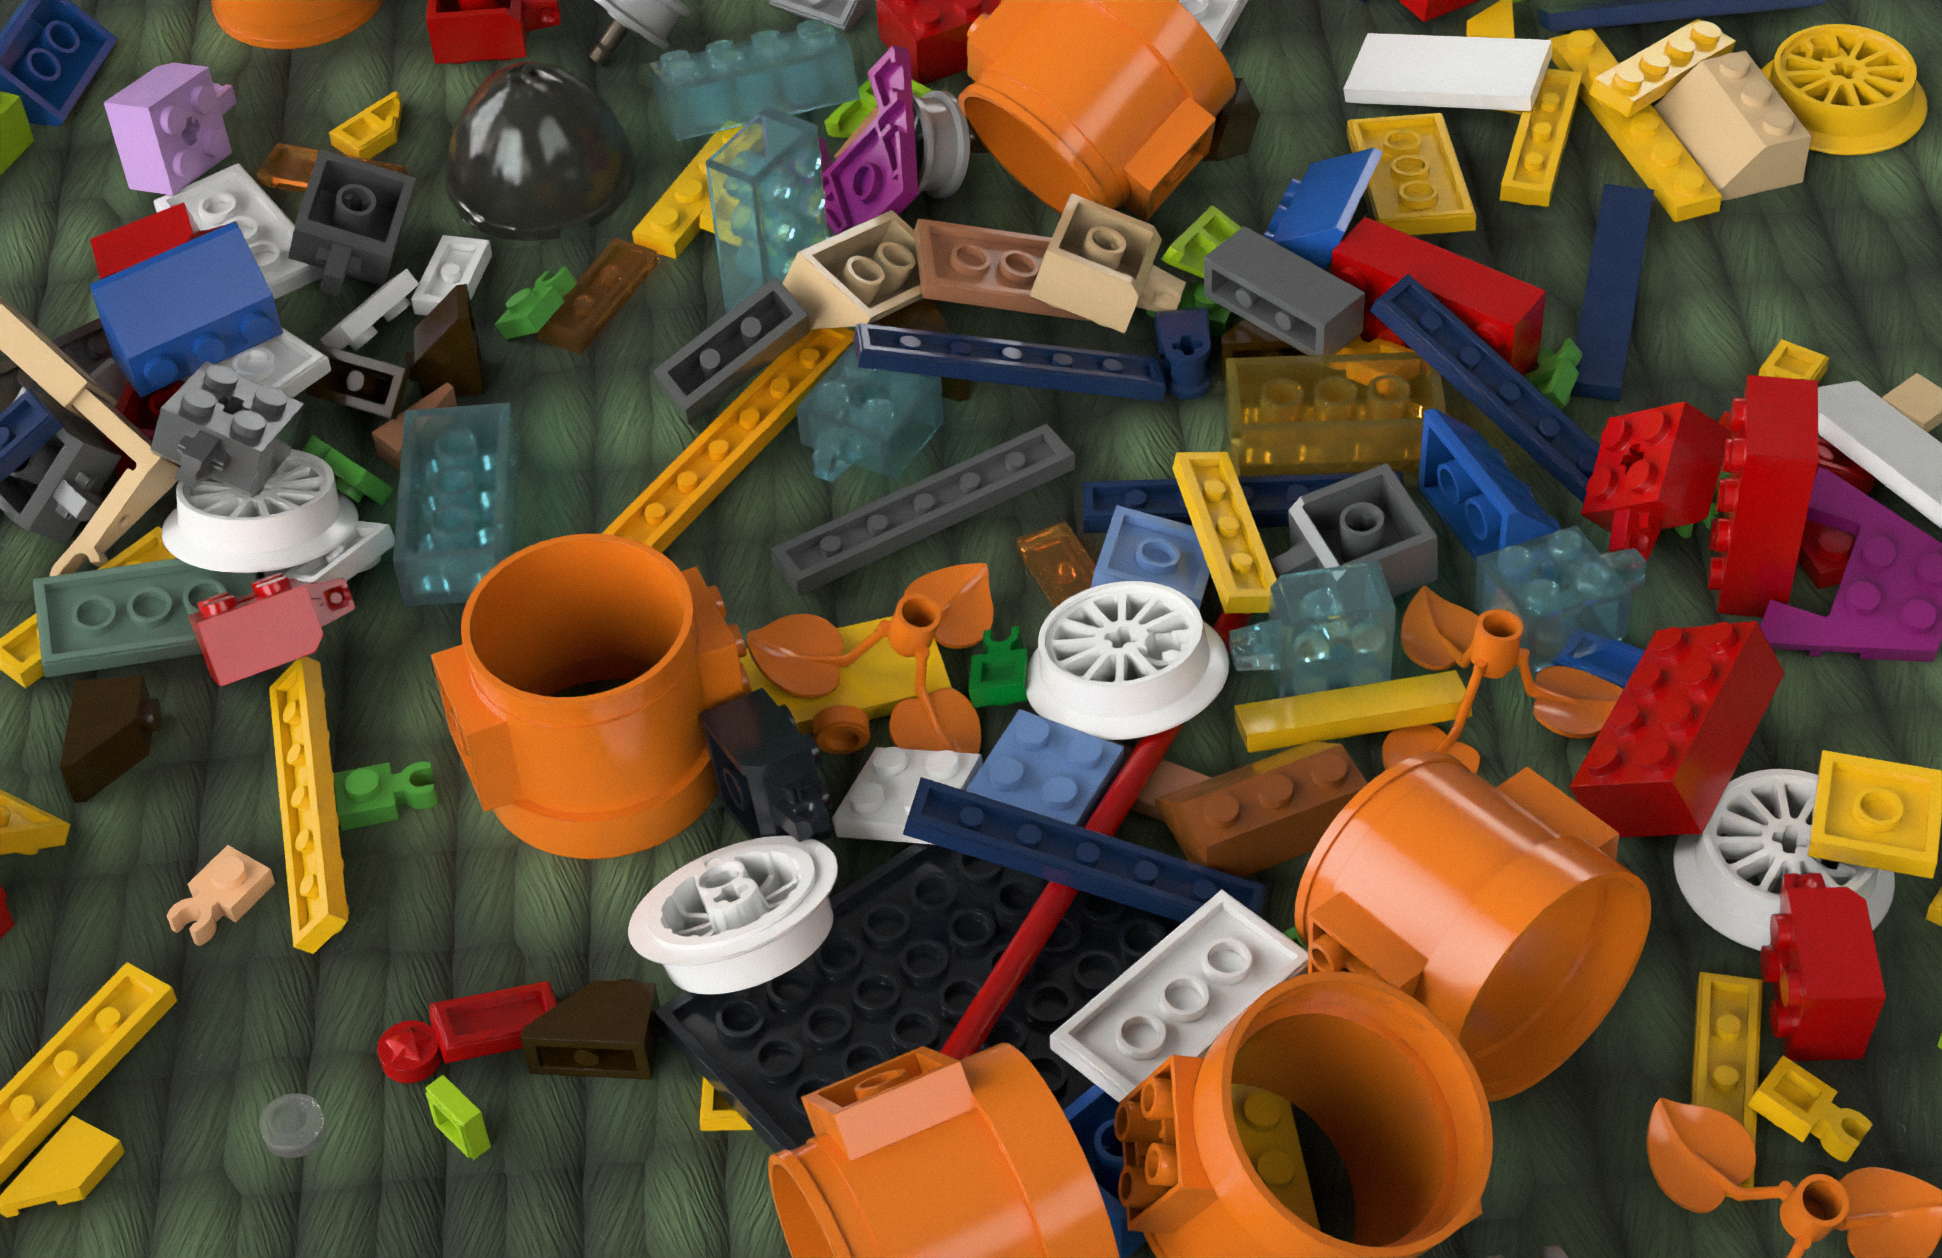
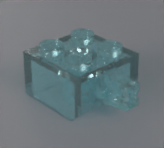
[797,344,944,483]
[1475,525,1647,673]
[1229,560,1396,698]

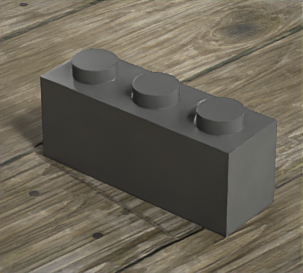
[1204,226,1365,364]
[653,276,810,426]

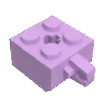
[103,63,237,195]

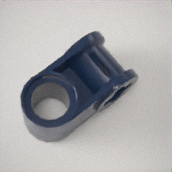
[1155,307,1212,400]

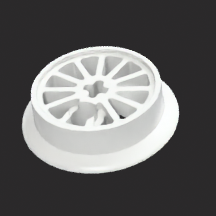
[162,449,359,573]
[1026,581,1229,740]
[1673,769,1895,951]
[628,835,838,994]

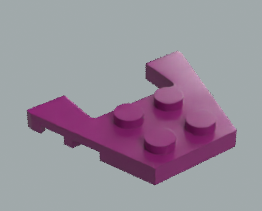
[786,45,919,235]
[1760,467,1942,662]

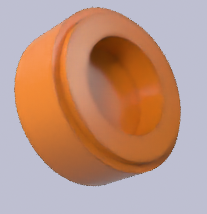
[812,705,870,755]

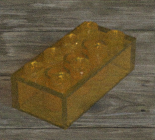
[1225,352,1446,477]

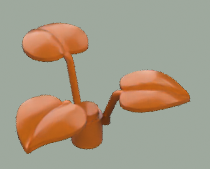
[746,563,994,754]
[1381,585,1623,774]
[1646,1098,1942,1258]

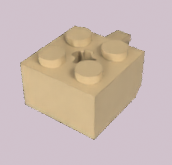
[1030,193,1186,334]

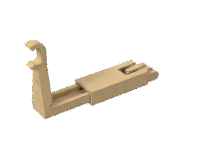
[0,296,181,576]

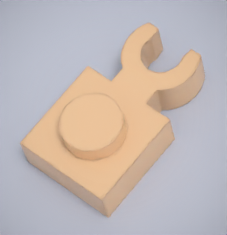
[167,845,276,946]

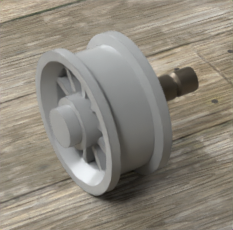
[588,0,693,66]
[877,90,989,198]

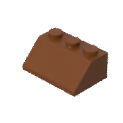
[1155,741,1368,878]

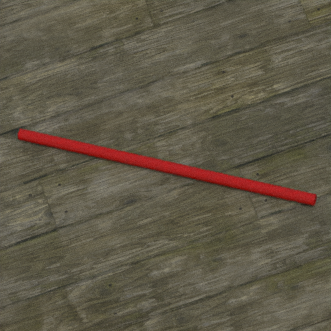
[940,610,1254,1060]

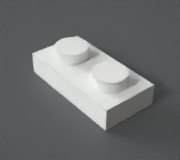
[411,235,492,316]
[320,269,419,351]
[283,521,398,584]

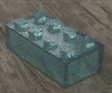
[649,20,860,141]
[705,106,829,314]
[393,402,519,607]

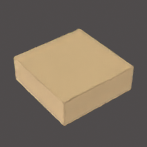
[1882,373,1942,433]

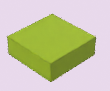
[426,1075,491,1160]

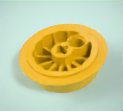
[1761,24,1928,155]

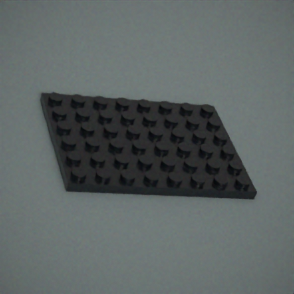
[654,818,1182,1153]

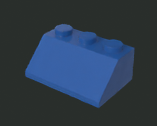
[0,0,118,127]
[1263,148,1383,271]
[89,222,283,398]
[1418,408,1563,593]

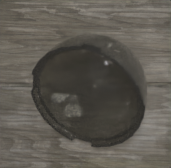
[446,62,636,241]

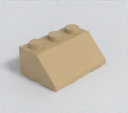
[1653,50,1811,201]
[782,210,922,329]

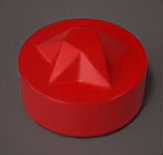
[377,1020,442,1083]

